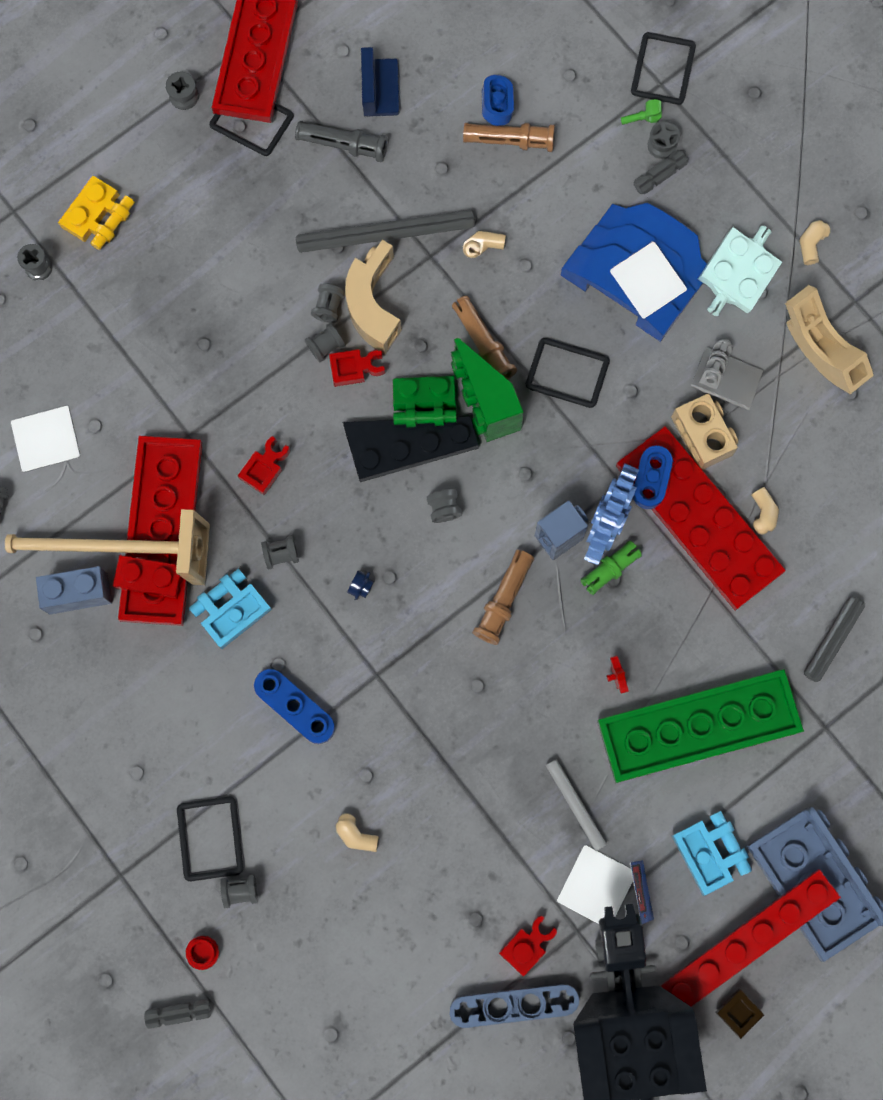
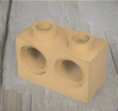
[671,393,738,470]

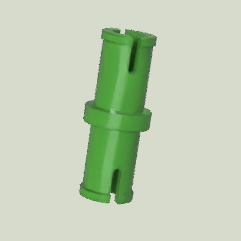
[581,541,642,595]

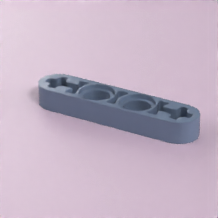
[450,984,579,1028]

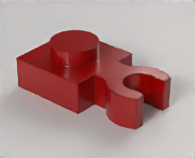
[329,349,385,387]
[237,436,290,495]
[499,915,557,977]

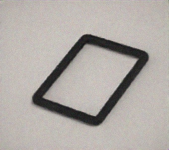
[631,32,696,105]
[209,103,294,156]
[526,338,609,408]
[177,796,244,882]

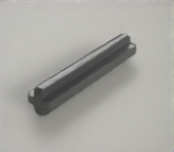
[804,596,865,682]

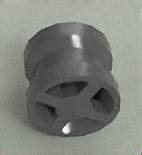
[166,71,199,110]
[647,121,680,159]
[426,489,462,523]

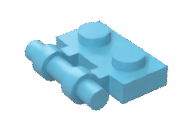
[189,568,272,649]
[672,811,752,896]

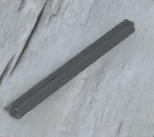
[296,210,475,253]

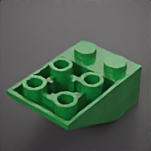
[451,338,524,443]

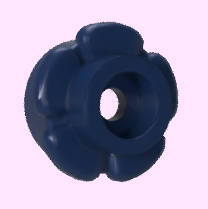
[347,570,374,600]

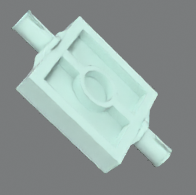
[698,226,782,316]

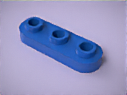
[254,669,335,744]

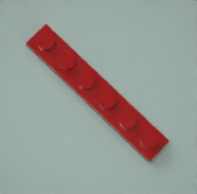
[659,869,841,1007]

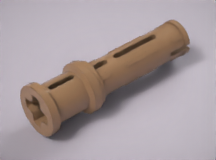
[463,123,555,152]
[452,296,517,380]
[472,550,534,645]

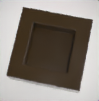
[715,989,764,1039]

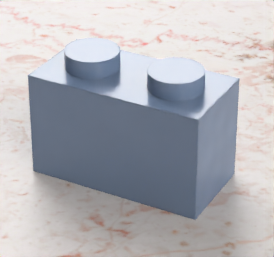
[534,500,588,560]
[36,566,112,615]

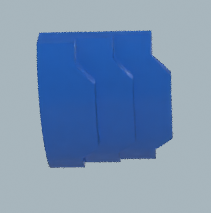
[561,203,707,342]

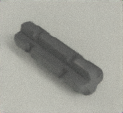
[634,150,688,194]
[144,999,211,1029]

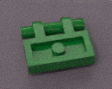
[393,376,456,427]

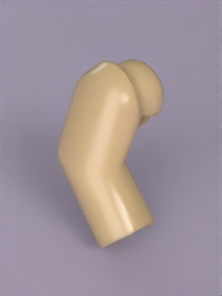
[800,220,830,265]
[463,231,506,258]
[751,487,779,535]
[336,813,379,852]

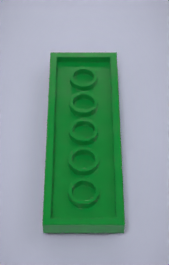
[597,669,804,784]

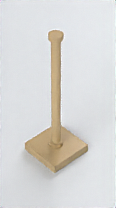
[5,509,210,585]

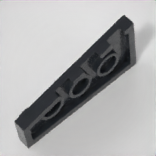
[342,417,479,482]

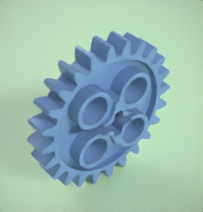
[584,464,639,565]

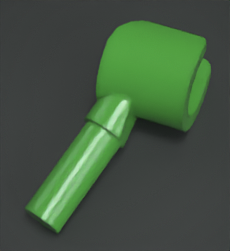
[621,99,662,125]

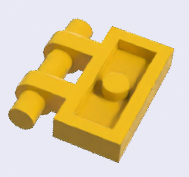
[58,176,135,250]

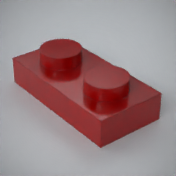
[113,555,182,599]

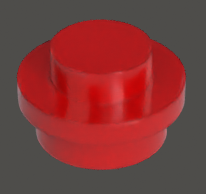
[186,936,219,970]

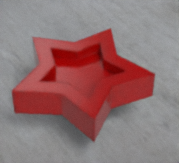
[606,656,629,694]

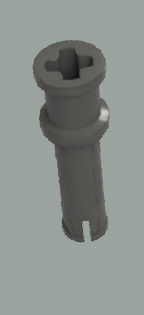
[295,121,388,162]

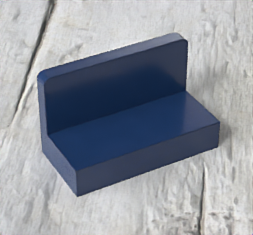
[361,47,399,117]

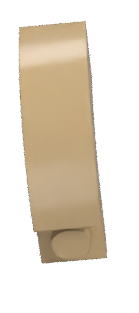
[345,239,402,354]
[785,285,874,394]

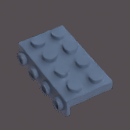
[747,807,883,962]

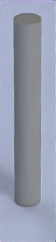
[546,759,607,851]

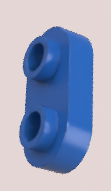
[482,75,514,126]
[633,446,673,509]

